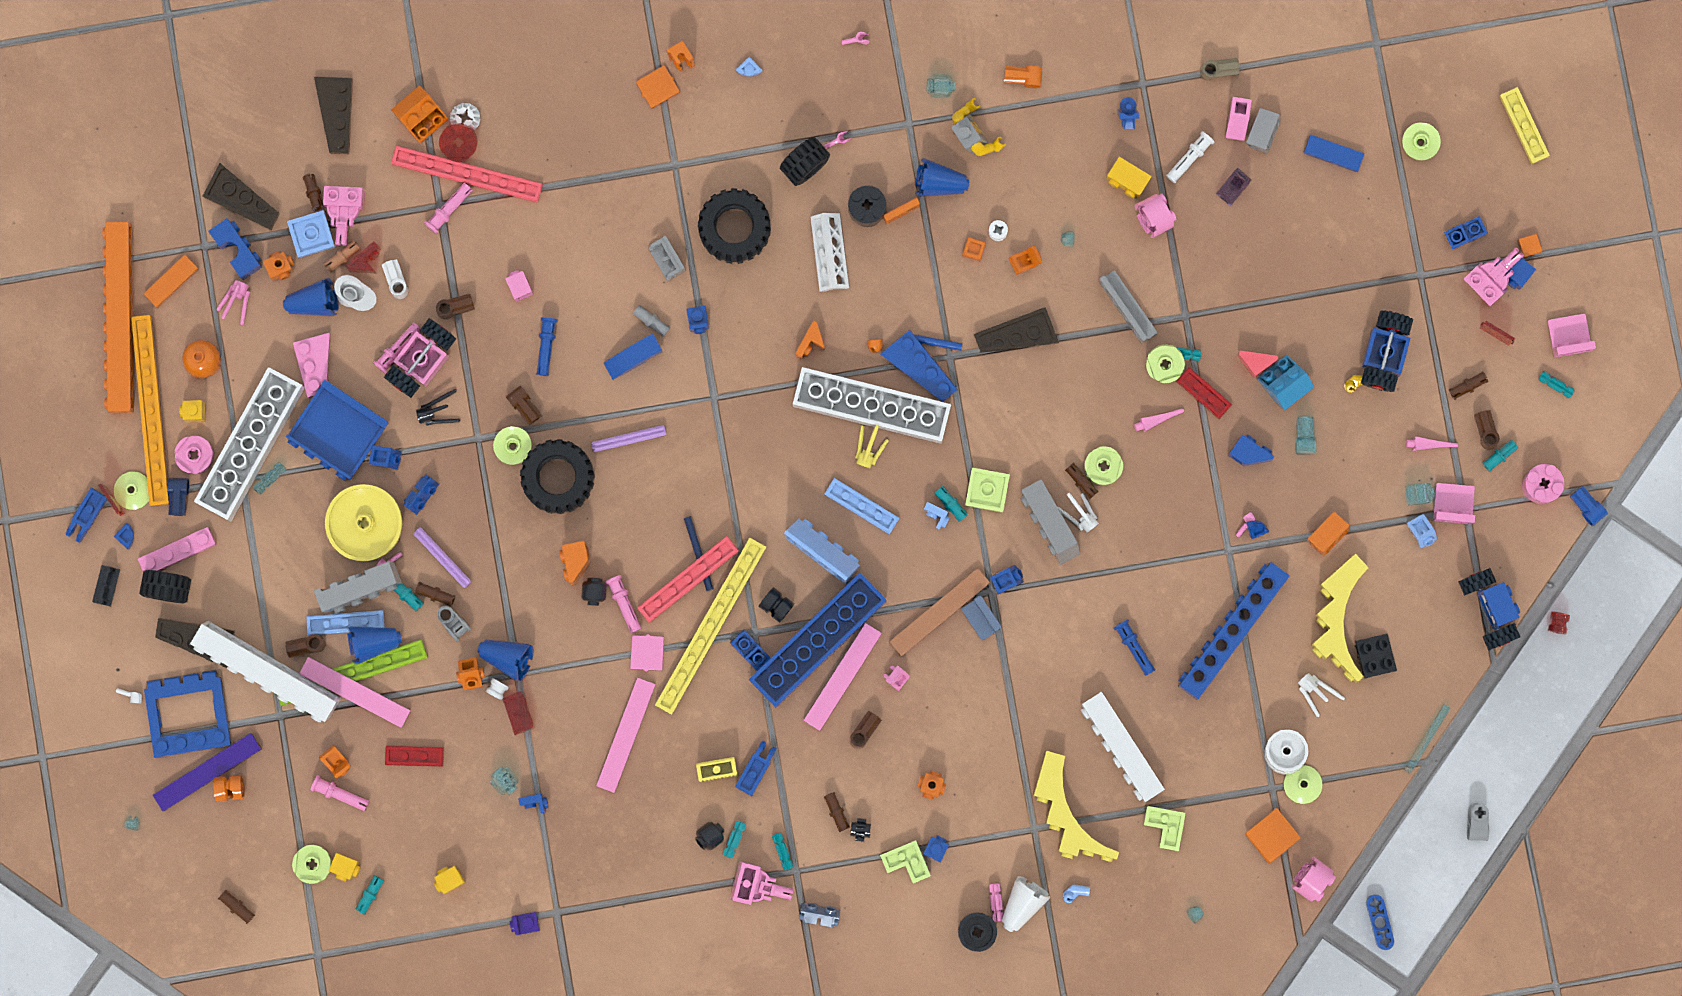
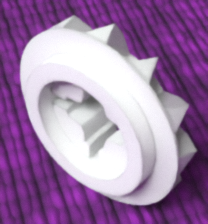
[450,103,480,133]

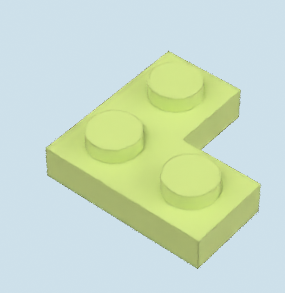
[1144,806,1186,851]
[880,840,931,883]

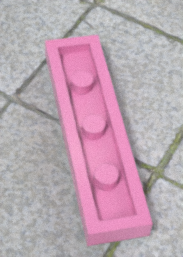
[138,527,216,571]

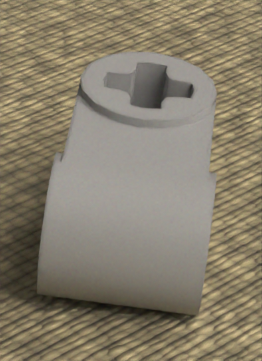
[437,606,472,642]
[1467,803,1489,841]

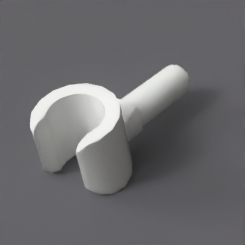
[116,688,142,704]

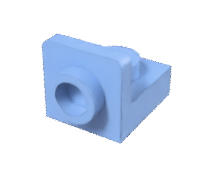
[924,502,949,530]
[1407,514,1437,548]

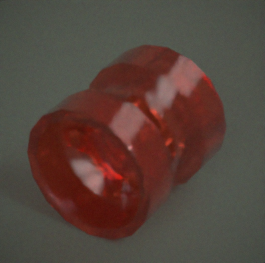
[1547,612,1570,635]

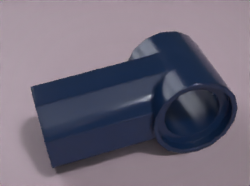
[167,478,189,516]

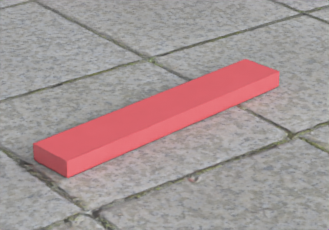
[637,536,739,623]

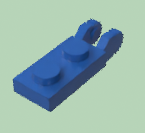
[66,488,108,543]
[735,741,777,796]

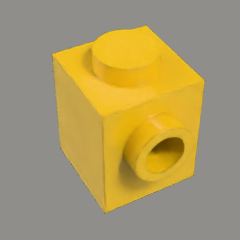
[179,400,206,422]
[329,853,361,882]
[434,866,466,894]

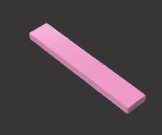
[804,623,882,731]
[299,657,411,728]
[596,678,656,793]

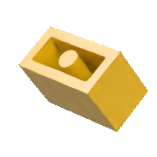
[1106,157,1152,199]

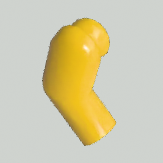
[1344,375,1365,393]

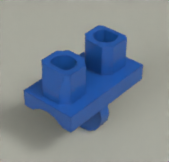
[1118,97,1139,129]

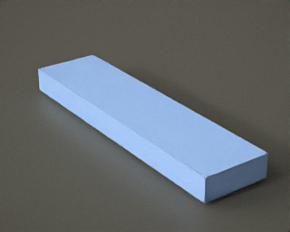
[824,478,899,535]
[306,610,385,636]

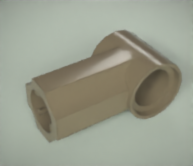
[1200,58,1239,81]

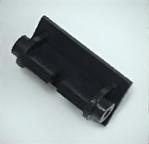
[92,565,120,607]

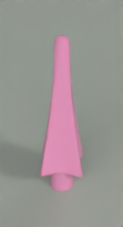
[1134,408,1184,432]
[1406,436,1458,451]

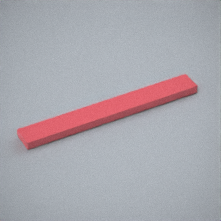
[391,145,543,203]

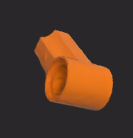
[1004,66,1043,88]

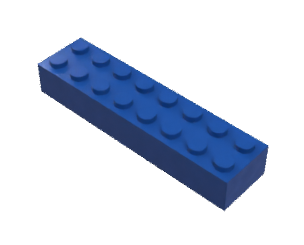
[749,573,887,708]

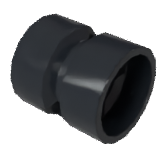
[758,587,795,623]

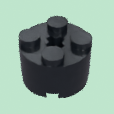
[848,186,886,227]
[958,913,997,952]

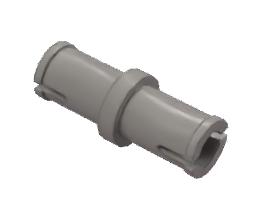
[633,305,670,337]

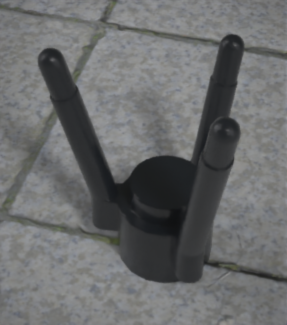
[416,389,461,426]

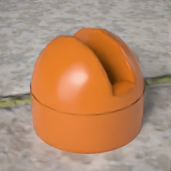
[867,339,883,353]

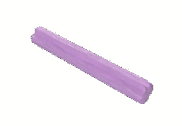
[591,425,666,452]
[414,528,471,588]

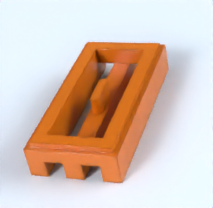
[883,198,920,225]

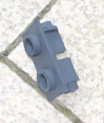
[799,903,841,928]

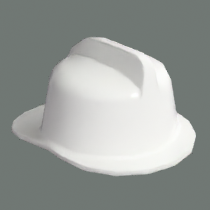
[334,275,377,311]

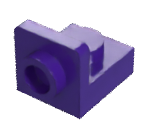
[510,912,540,935]

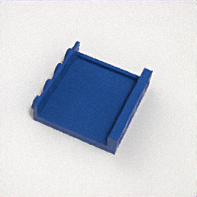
[286,379,389,481]

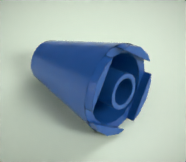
[915,158,969,197]
[283,278,339,316]
[347,626,402,665]
[478,639,534,681]

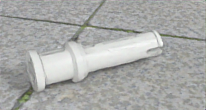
[1166,131,1215,184]

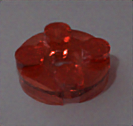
[439,123,478,162]

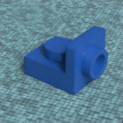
[686,306,709,334]
[369,445,401,470]
[990,565,1024,594]
[518,794,549,814]

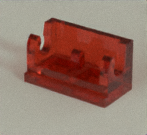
[503,691,535,735]

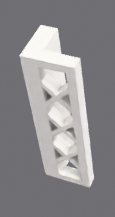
[810,213,849,292]

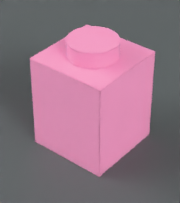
[505,270,533,302]

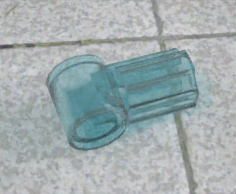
[1295,416,1317,454]

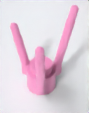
[217,280,250,325]

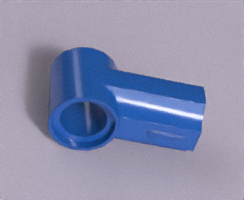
[1570,486,1608,526]

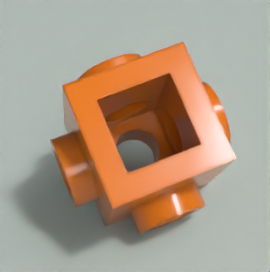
[263,251,295,281]
[456,657,485,690]
[917,771,946,800]

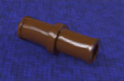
[303,173,324,212]
[1449,371,1488,400]
[1065,462,1099,499]
[415,582,455,607]
[824,792,850,832]
[218,890,255,924]

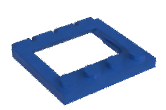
[144,670,231,758]

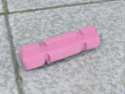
[989,883,1003,922]

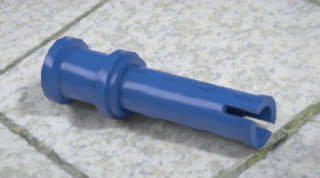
[536,317,558,376]
[1113,619,1156,676]

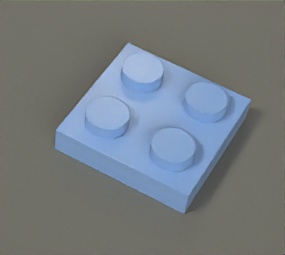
[287,210,335,258]

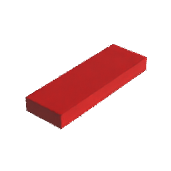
[1176,367,1232,419]
[385,746,444,767]

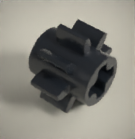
[850,818,871,842]

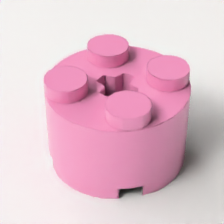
[1134,194,1177,238]
[1522,464,1564,504]
[1291,856,1336,902]

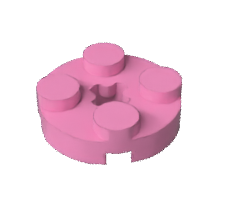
[175,436,214,474]

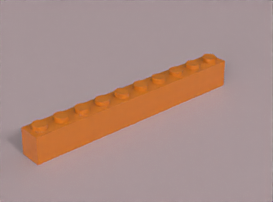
[102,222,134,414]

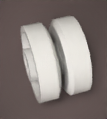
[1264,730,1308,775]

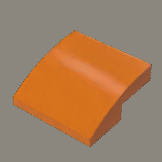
[1245,808,1301,864]

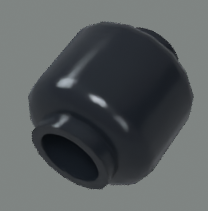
[581,578,607,606]
[695,822,724,850]

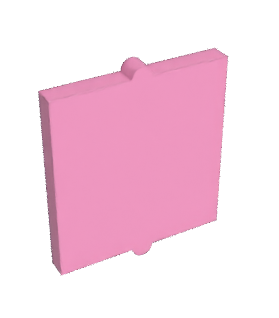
[630,634,664,672]

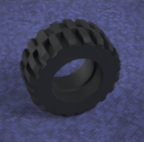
[698,188,771,264]
[520,439,595,514]

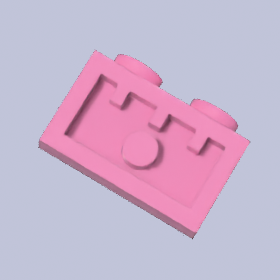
[1547,314,1596,358]
[1433,483,1475,525]

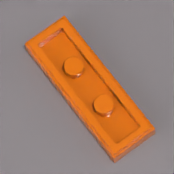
[143,255,199,308]

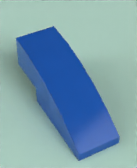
[604,333,663,380]

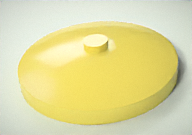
[325,484,403,561]

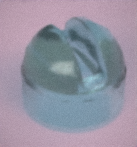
[1060,231,1075,247]
[123,816,140,831]
[1186,906,1203,923]

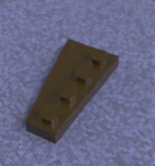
[314,77,353,154]
[203,163,280,230]
[974,307,1059,353]
[155,618,235,668]

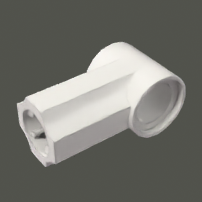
[382,259,409,299]

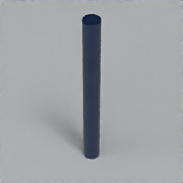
[684,516,714,591]

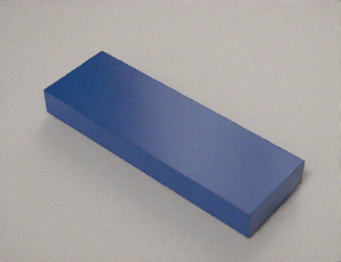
[1304,135,1364,172]

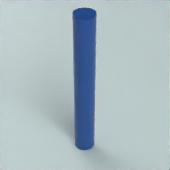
[914,334,963,351]

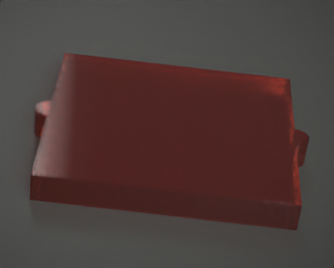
[1480,321,1515,346]
[98,483,125,516]

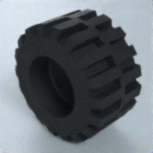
[779,137,830,186]
[139,570,191,604]

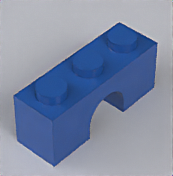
[208,218,262,280]

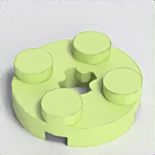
[1146,344,1185,383]
[1084,446,1123,485]
[292,845,332,884]

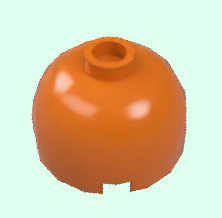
[182,340,221,379]

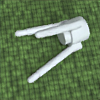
[1057,493,1099,532]
[1298,673,1345,717]

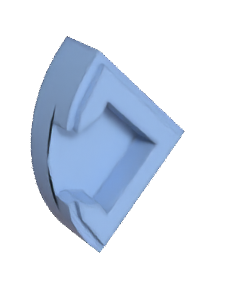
[736,57,763,77]

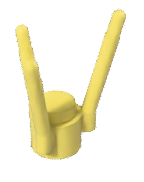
[855,425,889,469]

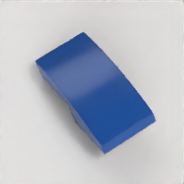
[1444,216,1488,250]
[730,629,771,671]

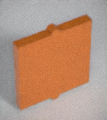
[636,66,680,109]

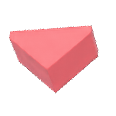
[1238,351,1278,378]

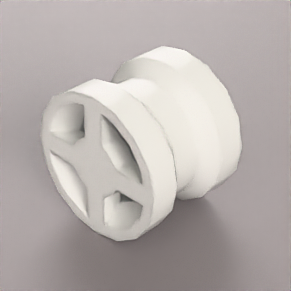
[989,220,1008,241]
[485,678,509,700]

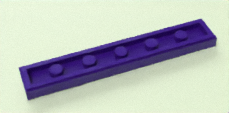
[153,733,262,812]

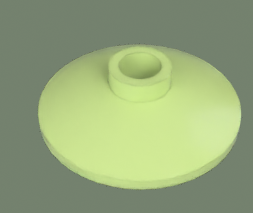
[1402,123,1441,160]
[493,427,532,465]
[114,472,149,510]
[1284,765,1322,804]

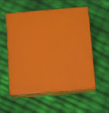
[1518,234,1543,258]
[962,237,986,261]

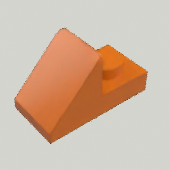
[795,320,825,359]

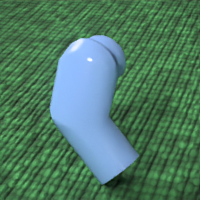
[1063,884,1090,903]

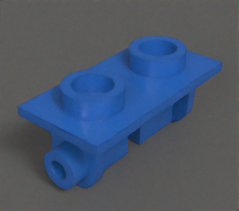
[403,474,439,515]

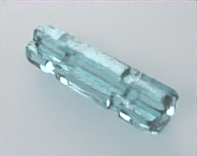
[253,462,286,494]

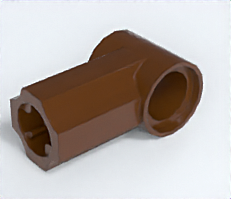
[436,294,475,319]
[505,385,542,425]
[1474,410,1500,450]
[285,634,326,658]
[850,711,882,749]

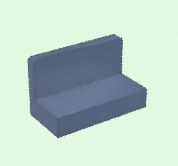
[962,595,1002,640]

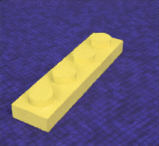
[1499,87,1550,165]

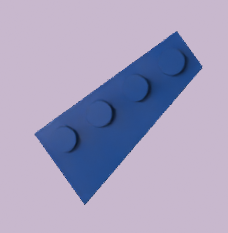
[880,330,958,402]

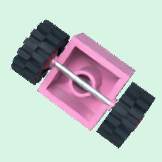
[384,318,456,398]

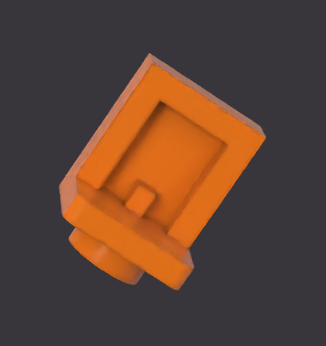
[1008,245,1042,275]
[319,744,351,779]

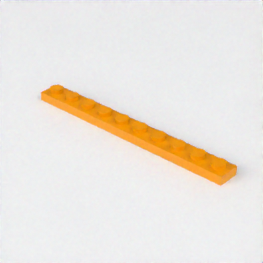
[131,315,169,506]

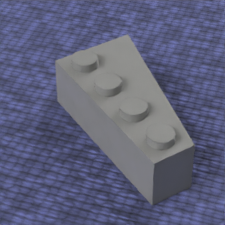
[1020,480,1080,565]
[314,562,402,614]

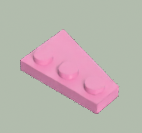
[293,333,331,398]

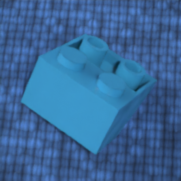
[1257,355,1314,411]

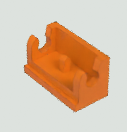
[666,41,695,72]
[1308,512,1350,557]

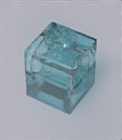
[1405,483,1435,506]

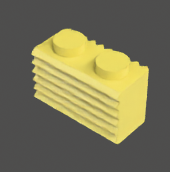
[696,757,738,783]

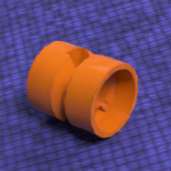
[213,775,245,802]

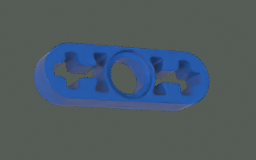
[1366,895,1394,950]

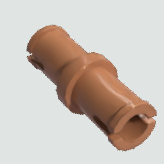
[323,240,361,273]

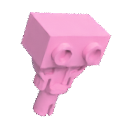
[323,186,365,246]
[1464,247,1524,306]
[730,861,793,905]

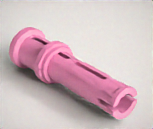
[424,183,473,234]
[373,322,421,374]
[605,575,642,633]
[310,775,369,812]

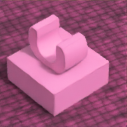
[884,666,910,691]

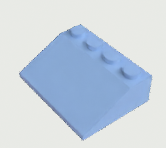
[784,519,860,585]

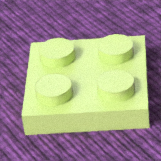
[965,468,1010,513]

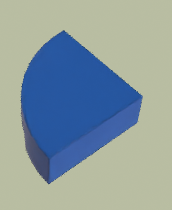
[1246,521,1269,539]
[114,523,134,550]

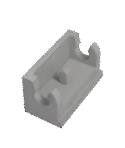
[1246,108,1281,154]
[648,236,685,281]

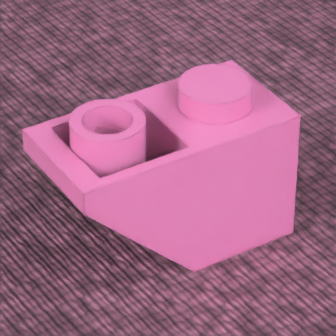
[1225,97,1252,141]

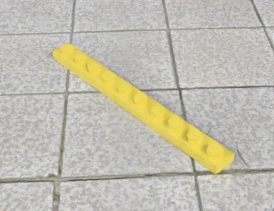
[655,538,767,715]

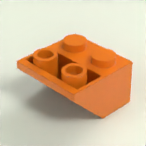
[391,85,448,143]
[559,541,591,586]

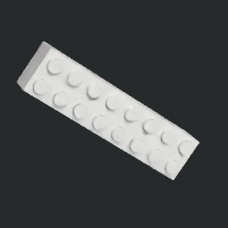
[194,367,305,522]
[793,367,951,444]
[190,621,341,723]

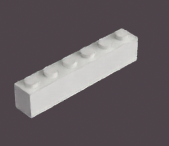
[1081,692,1165,802]

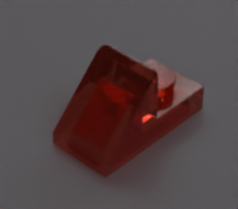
[345,241,381,274]

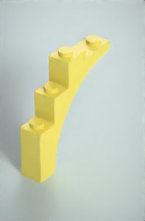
[1312,554,1368,683]
[1033,751,1119,862]

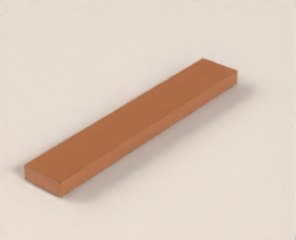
[889,568,990,657]

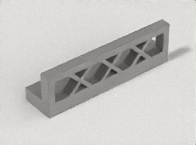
[1098,270,1158,344]

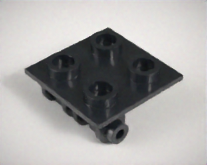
[1354,634,1397,679]

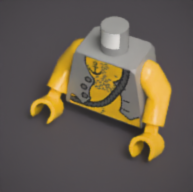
[951,98,1006,156]

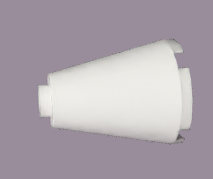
[1001,876,1050,932]

